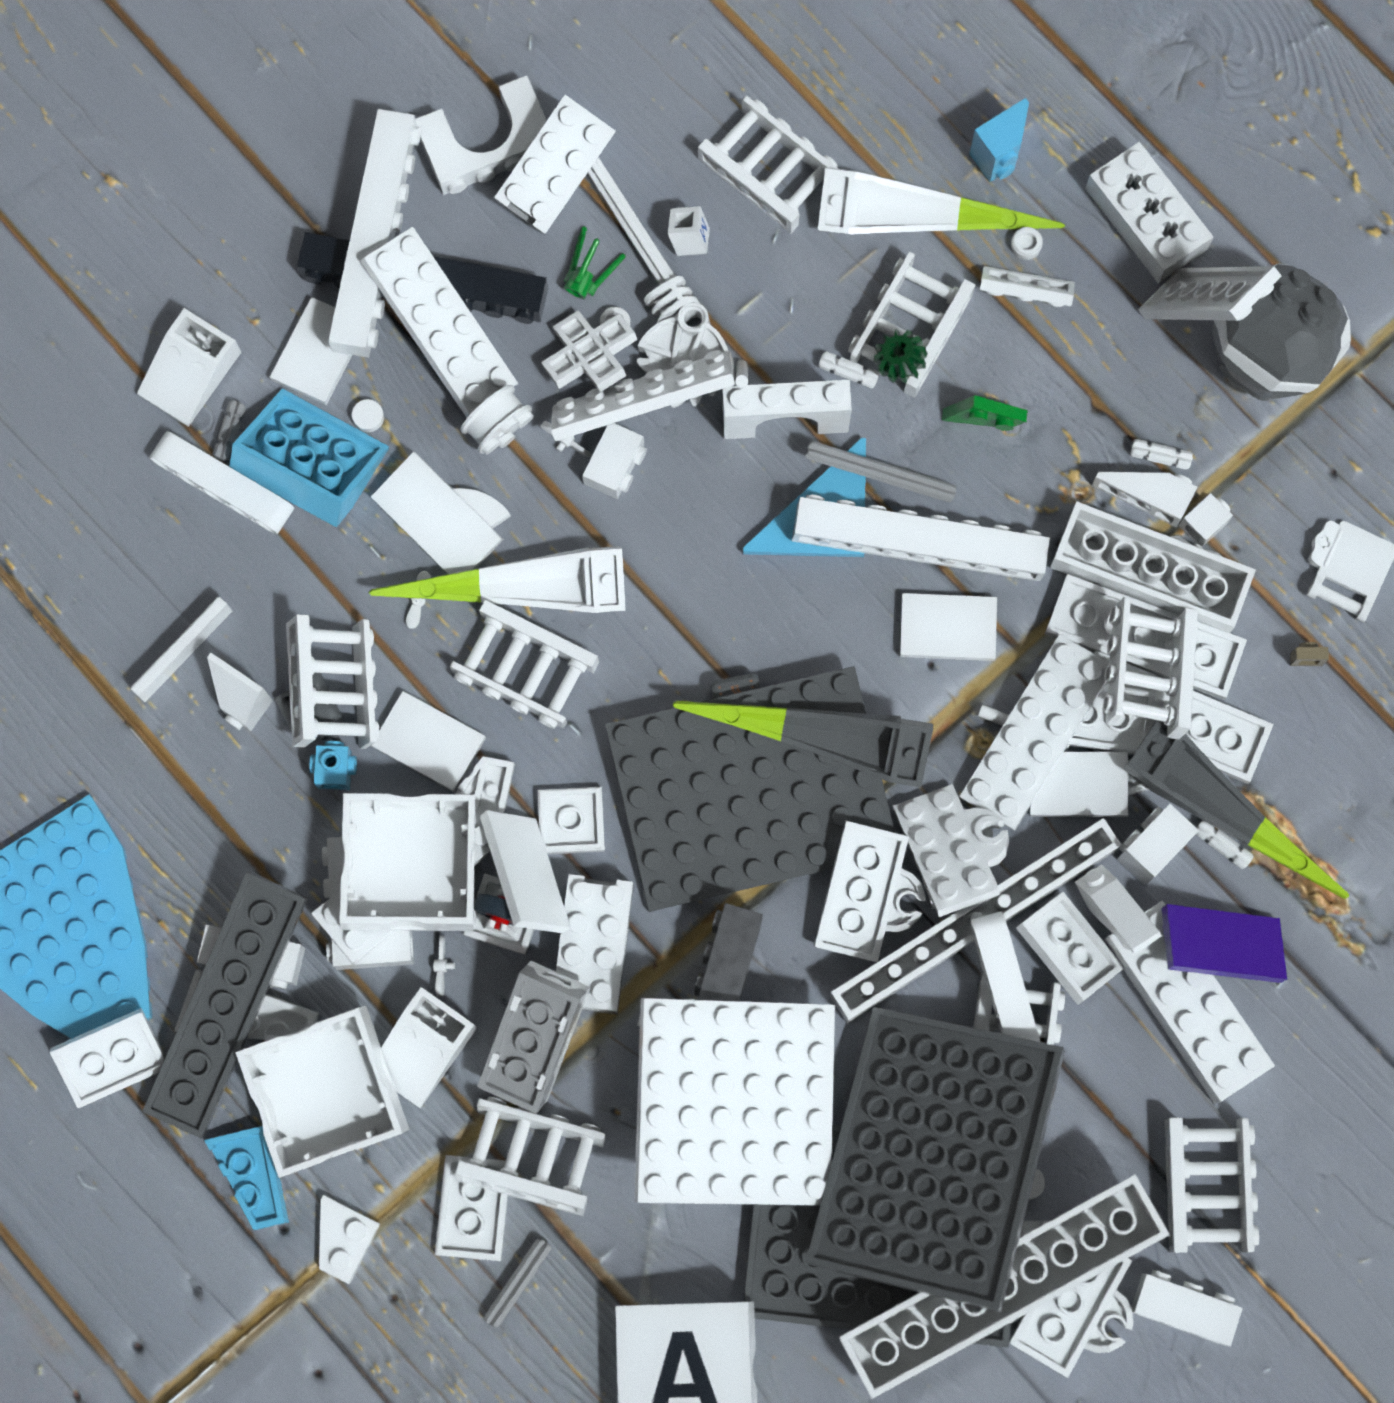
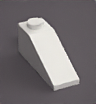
[1092,472,1197,527]
[1075,864,1162,954]

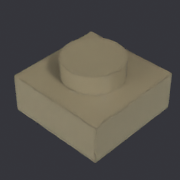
[1290,642,1329,666]

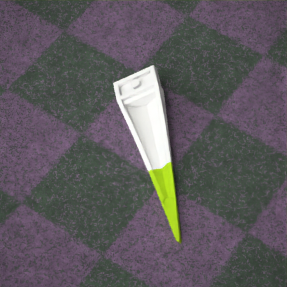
[818,167,1065,234]
[369,546,625,613]

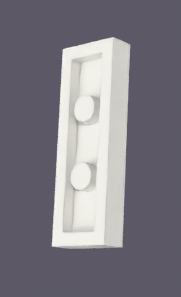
[980,266,1075,307]

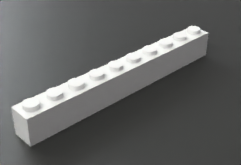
[830,818,1121,1023]

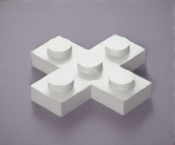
[541,310,638,392]

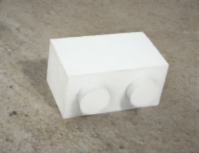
[582,423,647,500]

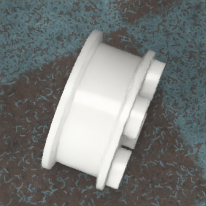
[460,385,534,455]

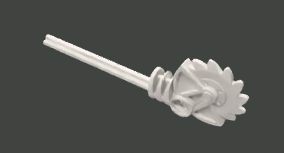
[588,157,728,408]

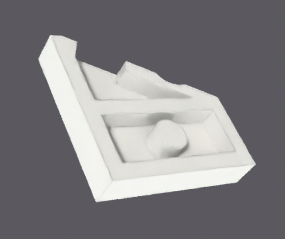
[455,756,515,814]
[319,1195,380,1284]

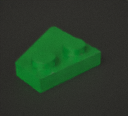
[942,395,1028,431]

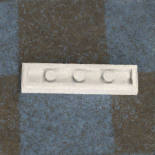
[131,597,232,702]

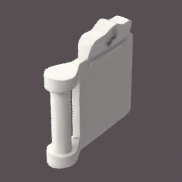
[1306,521,1394,623]

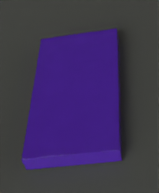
[1161,904,1287,983]

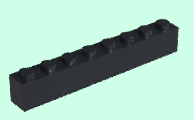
[297,232,548,324]

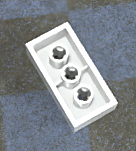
[1085,142,1213,284]

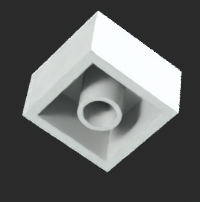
[1117,804,1199,886]

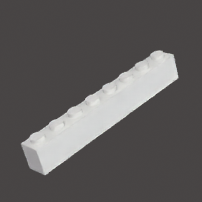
[328,109,421,358]
[792,495,1050,581]

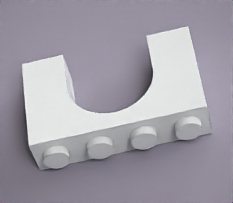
[416,76,547,195]
[722,380,852,439]
[322,837,414,970]

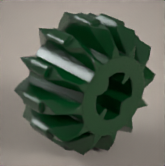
[874,329,928,384]

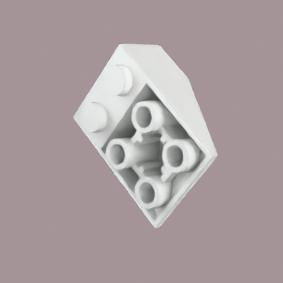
[137,308,241,427]
[381,987,477,1108]

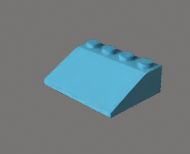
[229,388,389,527]

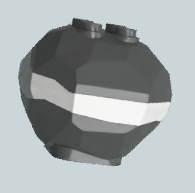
[1212,264,1351,401]

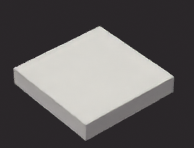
[538,787,605,855]

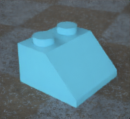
[969,98,1029,182]

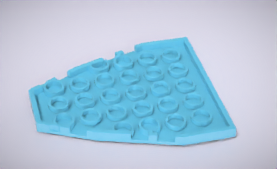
[0,794,153,1039]

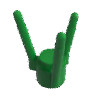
[563,226,626,299]

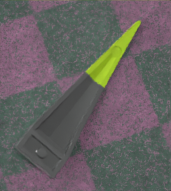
[673,701,933,787]
[1124,720,1349,899]

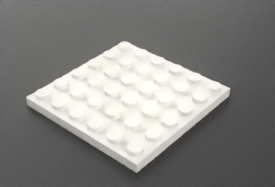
[634,998,835,1205]

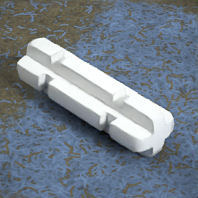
[819,352,879,388]
[1131,439,1193,470]
[1196,820,1254,869]

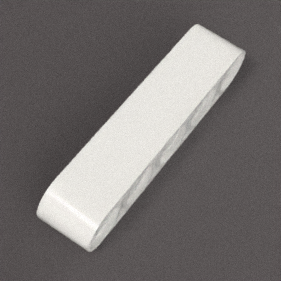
[149,431,294,535]
[970,911,1040,1042]

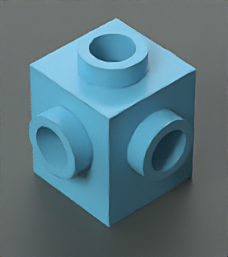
[309,741,357,790]

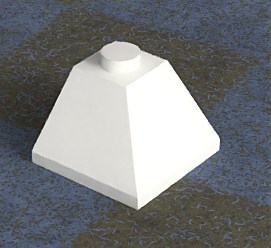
[207,653,273,731]

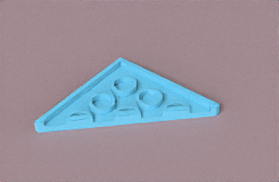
[743,438,866,557]

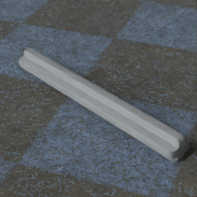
[805,441,956,502]

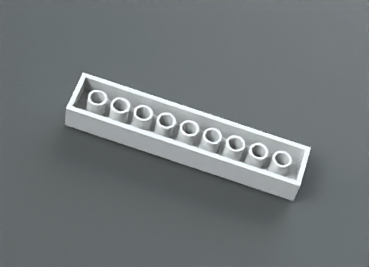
[839,1174,1170,1399]

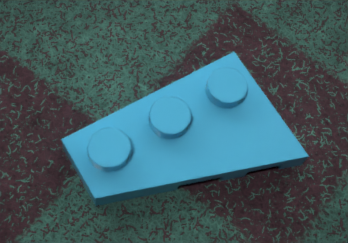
[204,1126,289,1230]

